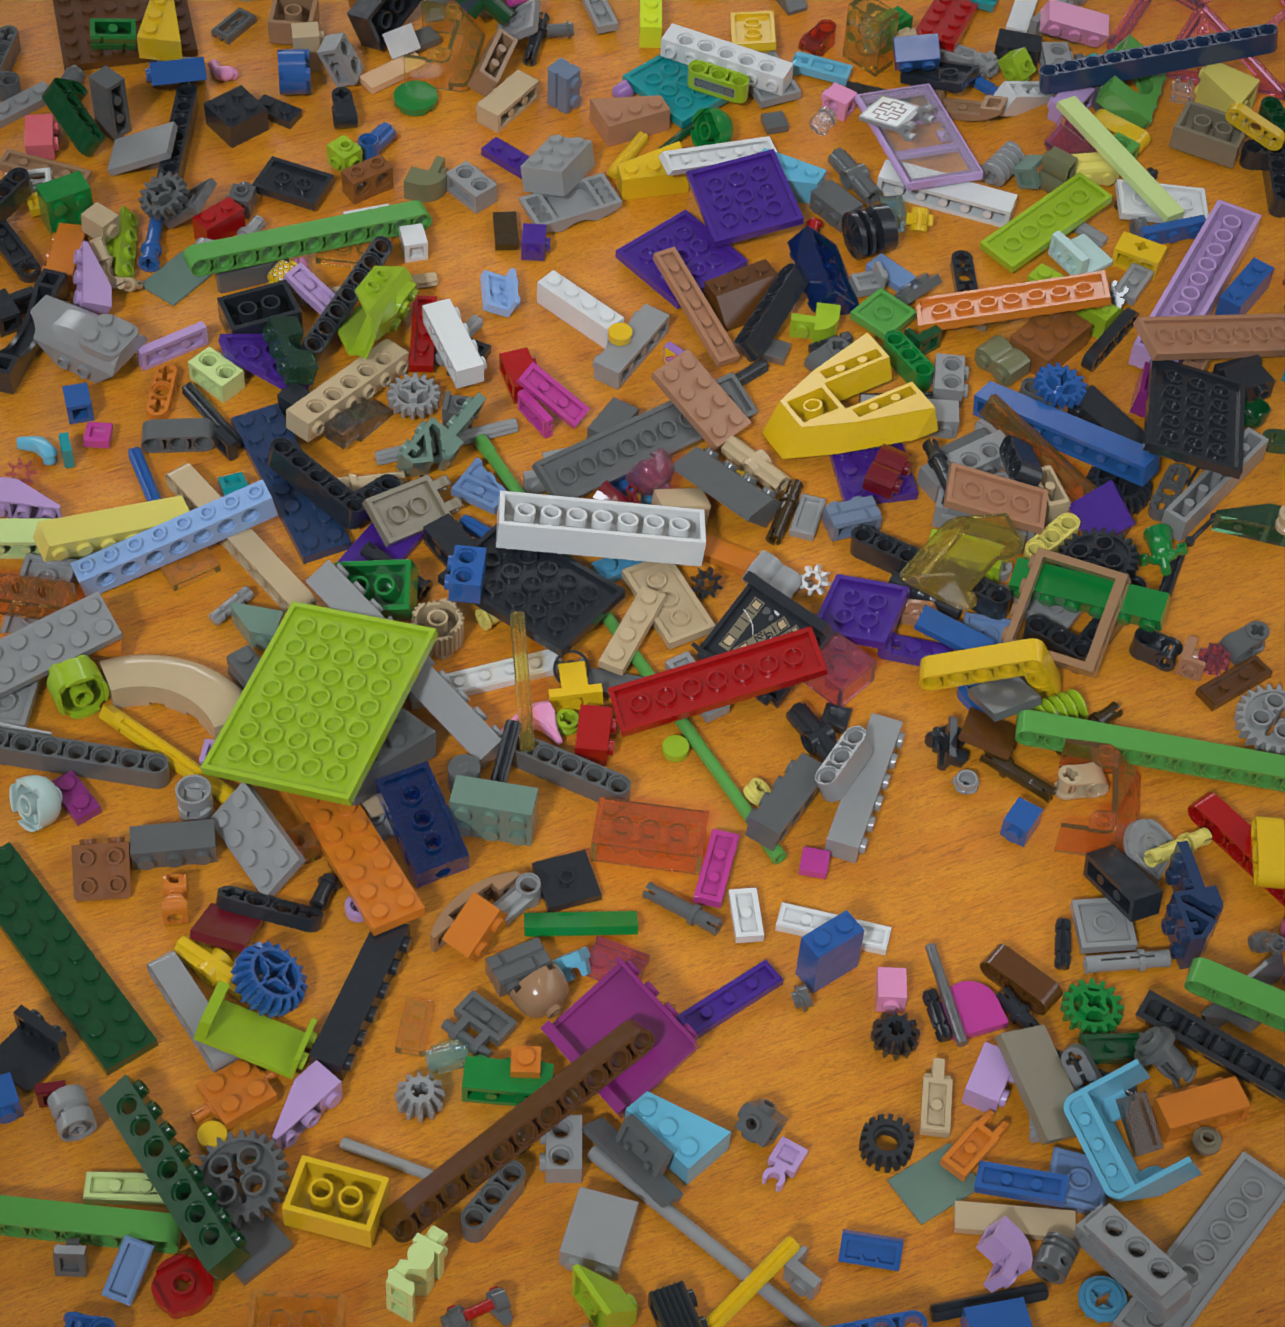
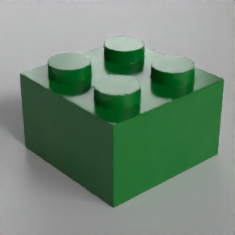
[35,171,93,236]

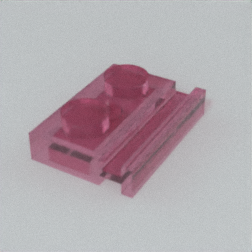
[585,935,650,981]

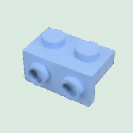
[480,268,521,318]

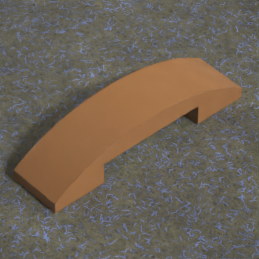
[916,90,1008,121]
[430,871,520,953]

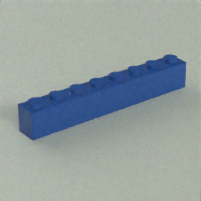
[973,381,1160,487]

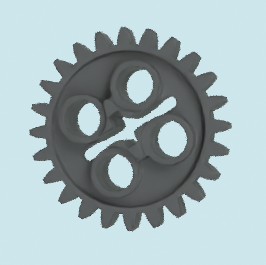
[198,1129,290,1229]

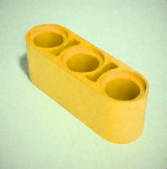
[1093,109,1151,155]
[1251,816,1285,889]

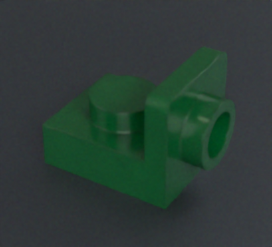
[904,325,942,356]

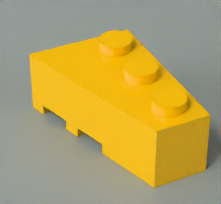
[137,0,183,61]
[617,141,689,200]

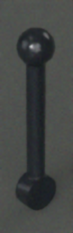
[1184,512,1220,547]

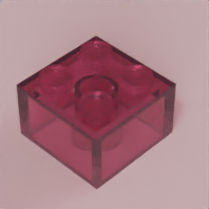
[804,631,877,707]

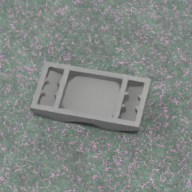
[519,172,622,232]

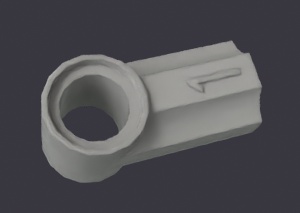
[493,872,542,927]

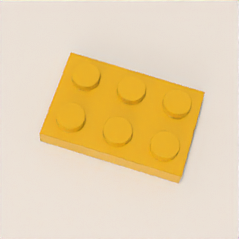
[730,10,776,52]

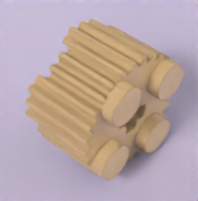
[411,598,464,660]

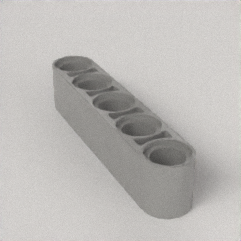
[146,950,240,1073]

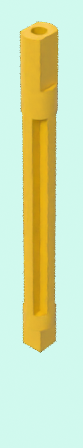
[98,704,235,804]

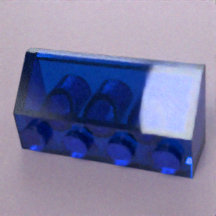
[787,225,860,315]

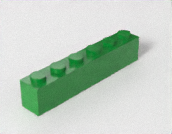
[1009,557,1171,632]

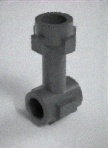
[1248,931,1285,955]

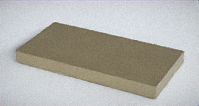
[995,1025,1077,1145]

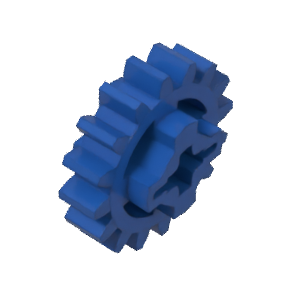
[1033,363,1087,409]

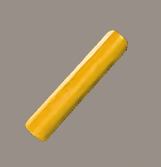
[607,131,648,179]

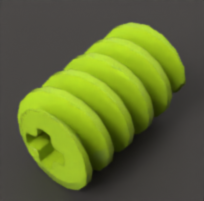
[1028,689,1088,719]

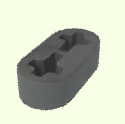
[1061,1043,1102,1091]

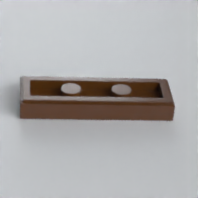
[1195,655,1273,712]

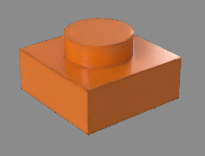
[510,1046,541,1078]

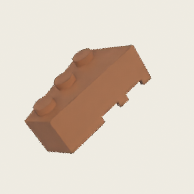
[589,95,670,147]

